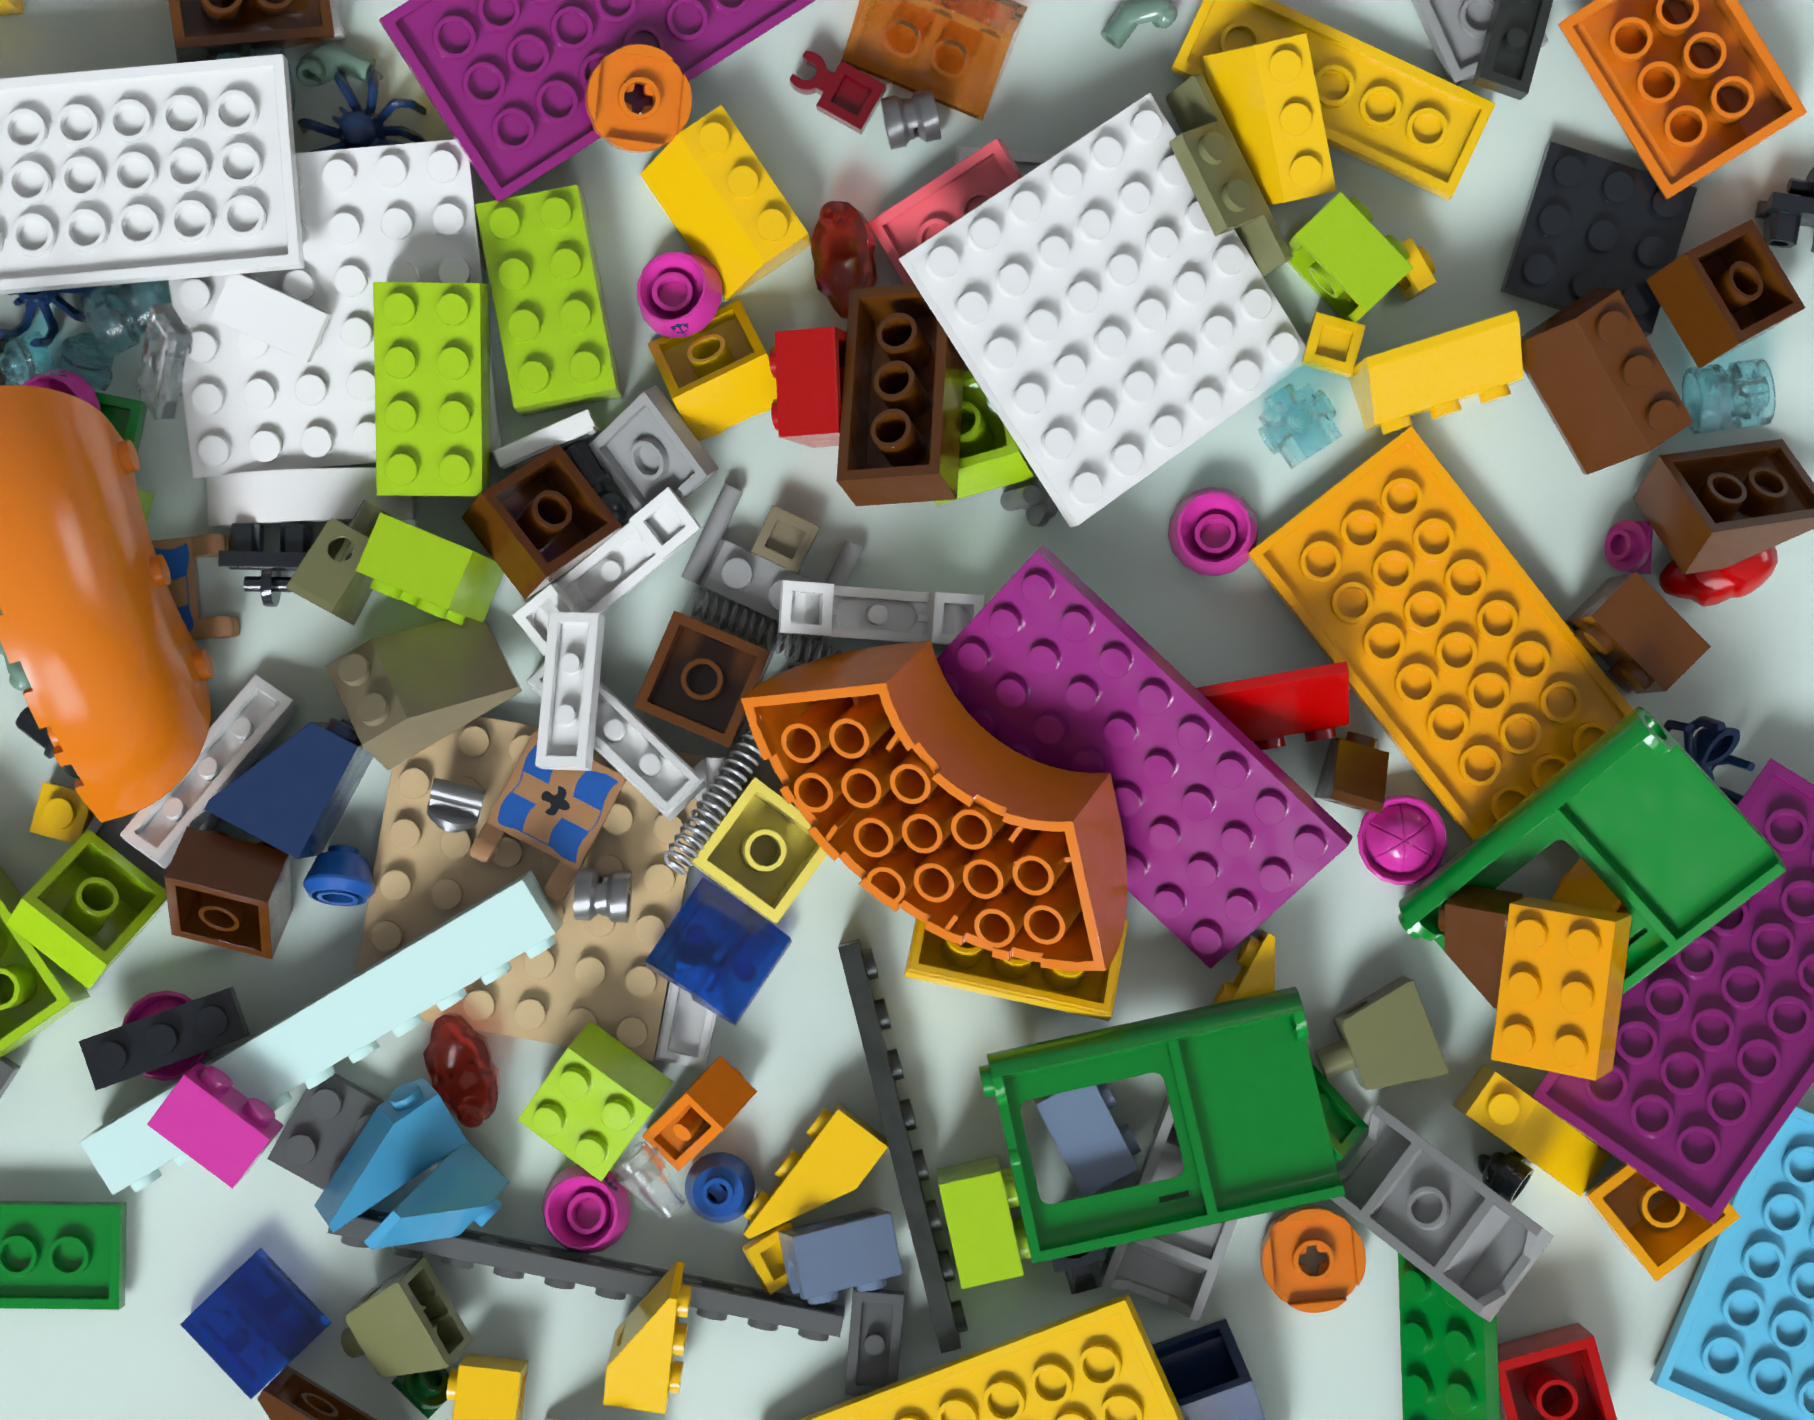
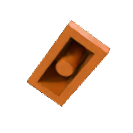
[642,1056,757,1172]

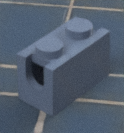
[1033,1083,1141,1197]
[778,1207,903,1304]

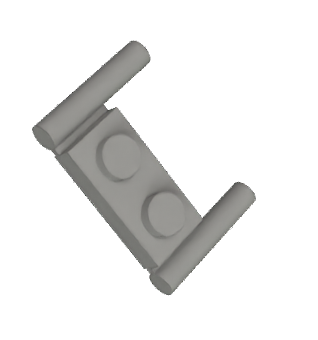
[681,484,863,641]

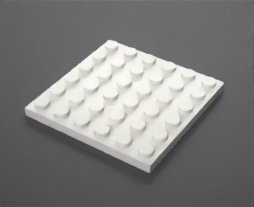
[899,93,1306,528]
[169,139,503,479]

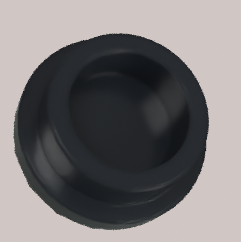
[1478,1151,1534,1204]

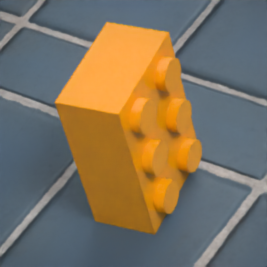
[1491,897,1632,1081]

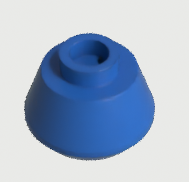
[303,845,375,906]
[685,1152,755,1223]

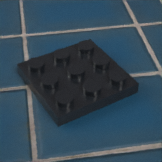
[1500,141,1698,337]

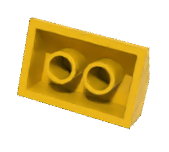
[1203,32,1337,205]
[640,105,811,302]
[1349,310,1523,435]

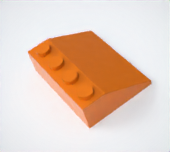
[1558,0,1807,200]

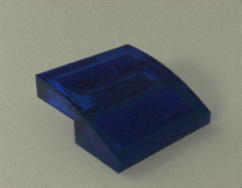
[645,877,792,1026]
[180,1248,332,1399]

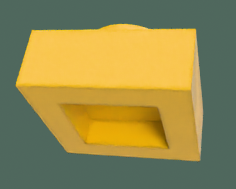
[1397,237,1437,302]
[1301,312,1366,378]
[29,782,94,844]
[741,1221,793,1295]

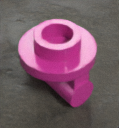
[1604,520,1653,574]

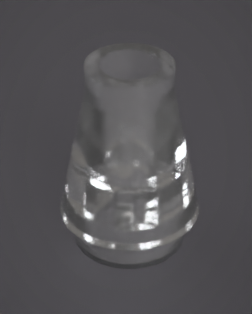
[613,1141,686,1220]

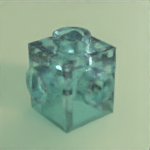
[1258,383,1342,469]

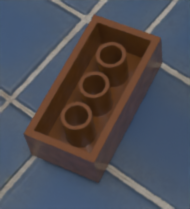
[836,283,964,506]

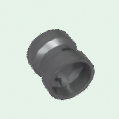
[880,88,941,150]
[573,868,632,923]

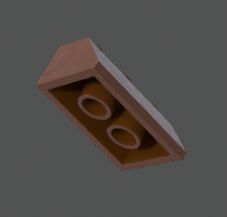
[1521,288,1693,475]

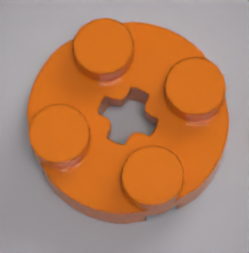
[585,44,692,153]
[1260,1205,1366,1313]

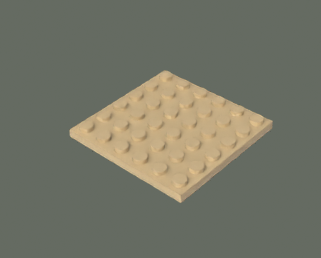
[355,716,709,1062]

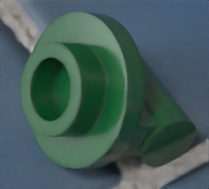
[391,1368,449,1419]

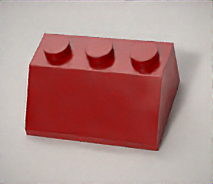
[1196,661,1349,750]

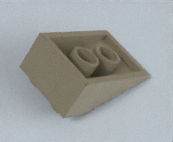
[325,617,522,770]

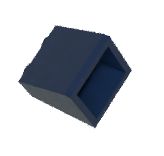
[204,718,373,859]
[1152,1319,1266,1420]

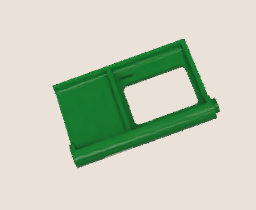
[1398,707,1786,1010]
[979,987,1346,1264]

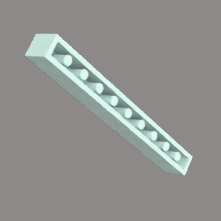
[79,870,564,1195]

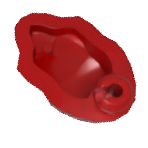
[1659,546,1778,607]

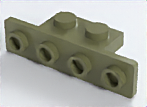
[1166,73,1292,277]

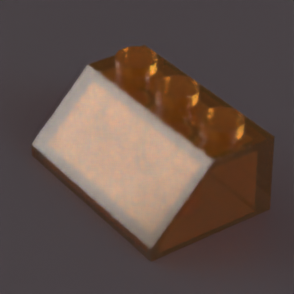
[842,0,1028,121]

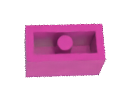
[147,1062,284,1189]

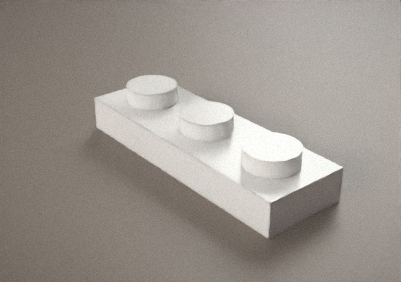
[535,612,605,771]

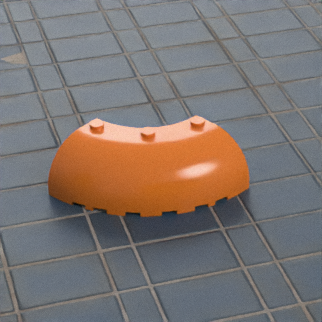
[0,385,214,823]
[741,640,1127,971]

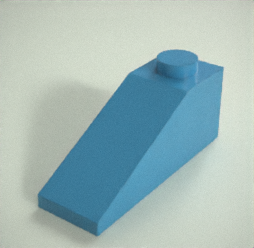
[314,1076,467,1233]
[364,1141,510,1249]

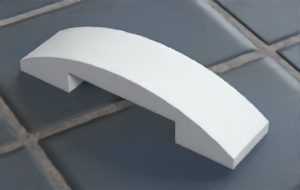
[207,467,415,528]
[512,487,702,656]
[778,580,984,645]

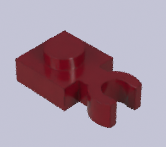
[789,51,886,135]

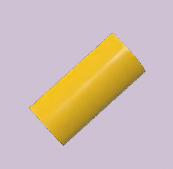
[904,918,1128,1022]

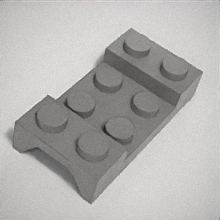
[1099,1096,1238,1322]
[1331,1104,1554,1322]

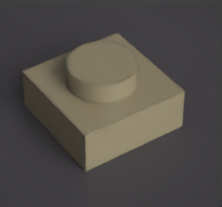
[751,505,820,574]

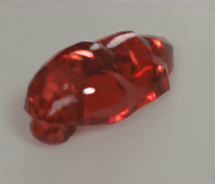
[811,200,878,319]
[423,1012,501,1128]

